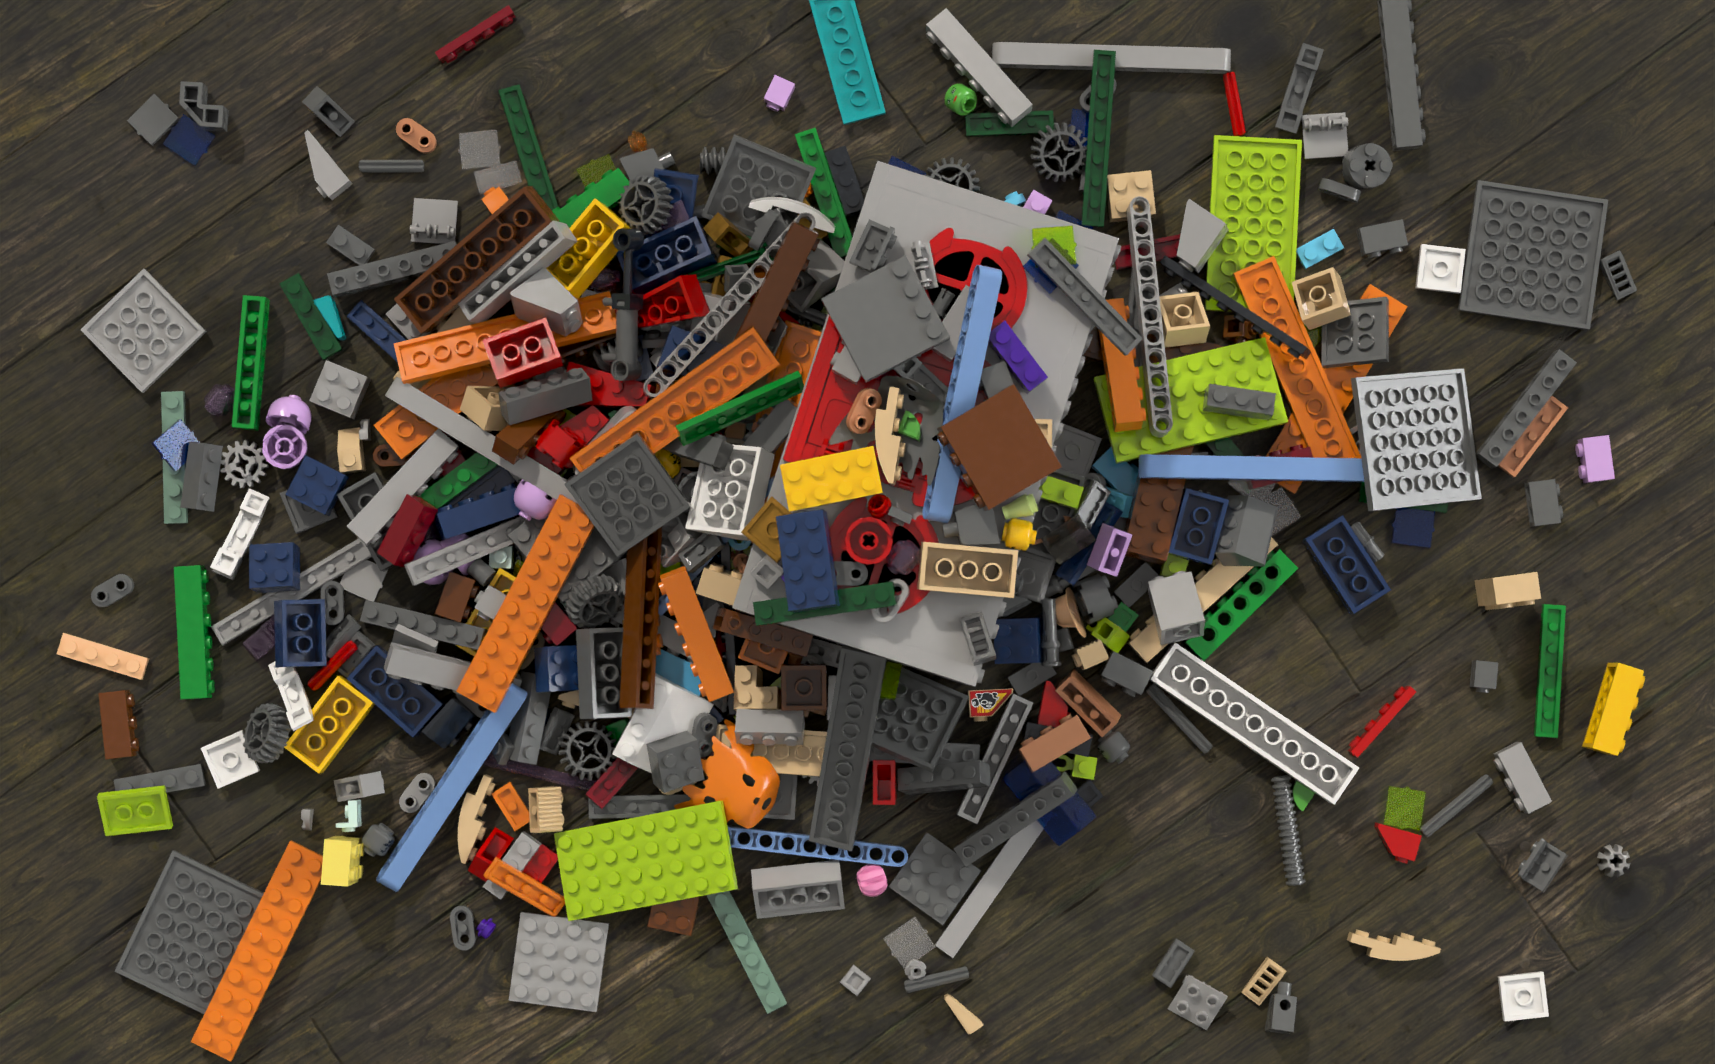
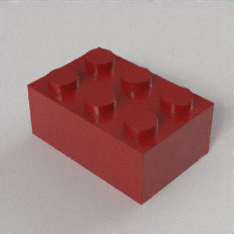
[482,317,563,388]

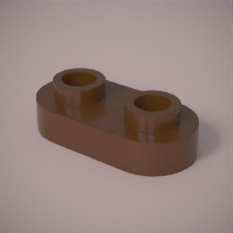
[373,444,417,467]

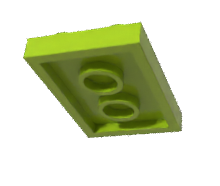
[97,785,173,836]

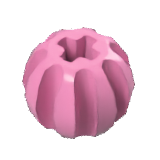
[857,864,887,897]

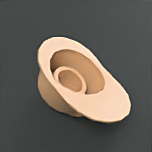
[1056,587,1086,637]

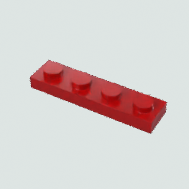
[1348,686,1416,758]

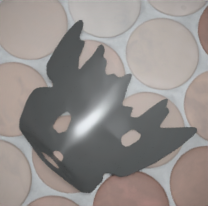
[829,376,943,486]

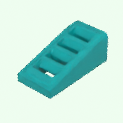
[313,295,346,340]

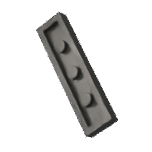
[114,764,206,793]

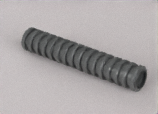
[1271,775,1306,886]

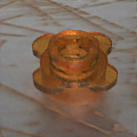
[628,131,647,153]

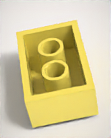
[321,836,365,886]

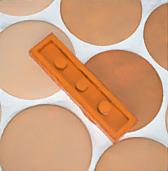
[484,857,565,917]

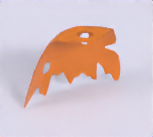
[674,719,780,829]

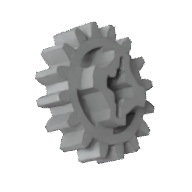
[220,440,269,488]

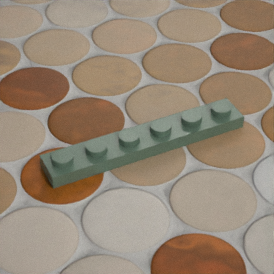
[161,391,188,524]
[707,891,787,1014]

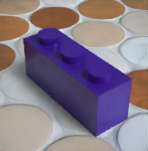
[988,321,1048,394]

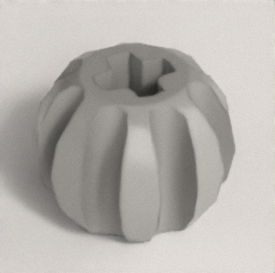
[1597,844,1630,877]

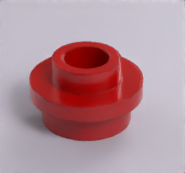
[868,494,891,517]

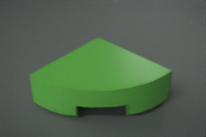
[897,410,921,442]
[1293,781,1315,811]

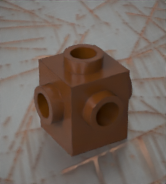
[1223,315,1257,344]

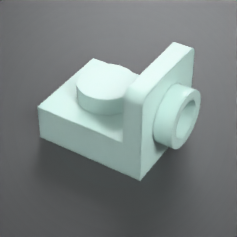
[336,800,362,832]

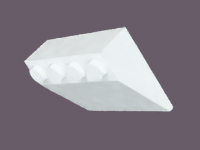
[685,445,775,541]
[612,673,714,773]

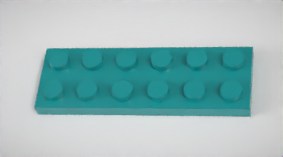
[809,0,886,125]

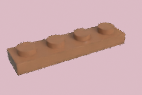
[1498,396,1568,478]

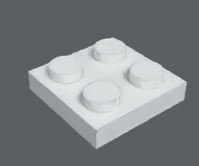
[1415,244,1466,294]
[201,730,260,789]
[1498,971,1549,1021]

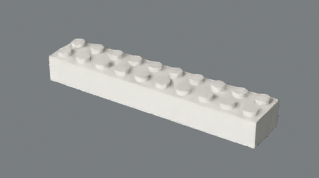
[1149,642,1359,805]

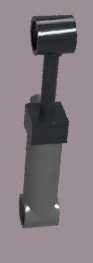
[602,229,644,381]

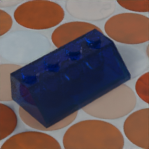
[1002,760,1097,846]

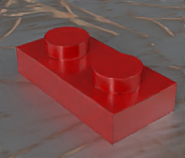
[522,844,558,883]

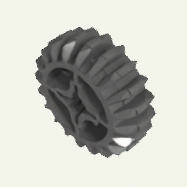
[1030,122,1087,182]
[924,157,980,192]
[617,175,674,235]
[565,574,624,629]
[243,703,291,763]
[558,721,618,781]

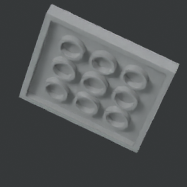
[81,269,206,393]
[509,912,609,1012]

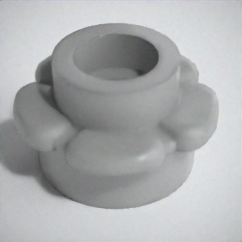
[905,959,926,980]

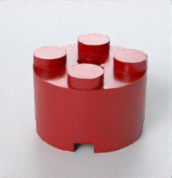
[535,419,587,469]
[845,517,893,565]

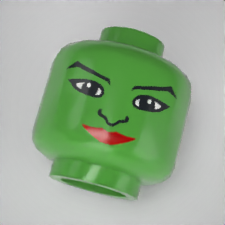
[944,84,977,116]

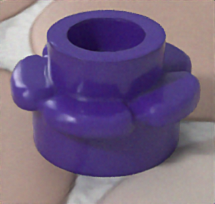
[476,918,496,939]

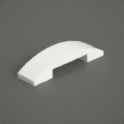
[749,197,836,233]
[210,488,270,577]
[268,662,313,731]

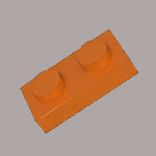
[492,782,530,831]

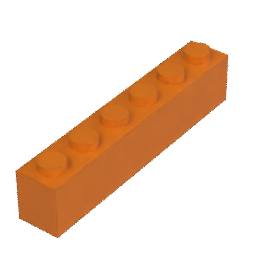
[1098,298,1146,432]
[658,566,734,702]

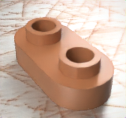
[396,118,437,154]
[846,388,882,434]

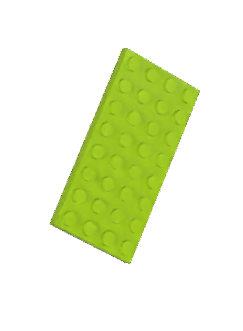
[1205,135,1302,312]
[1094,337,1288,464]
[554,801,738,921]

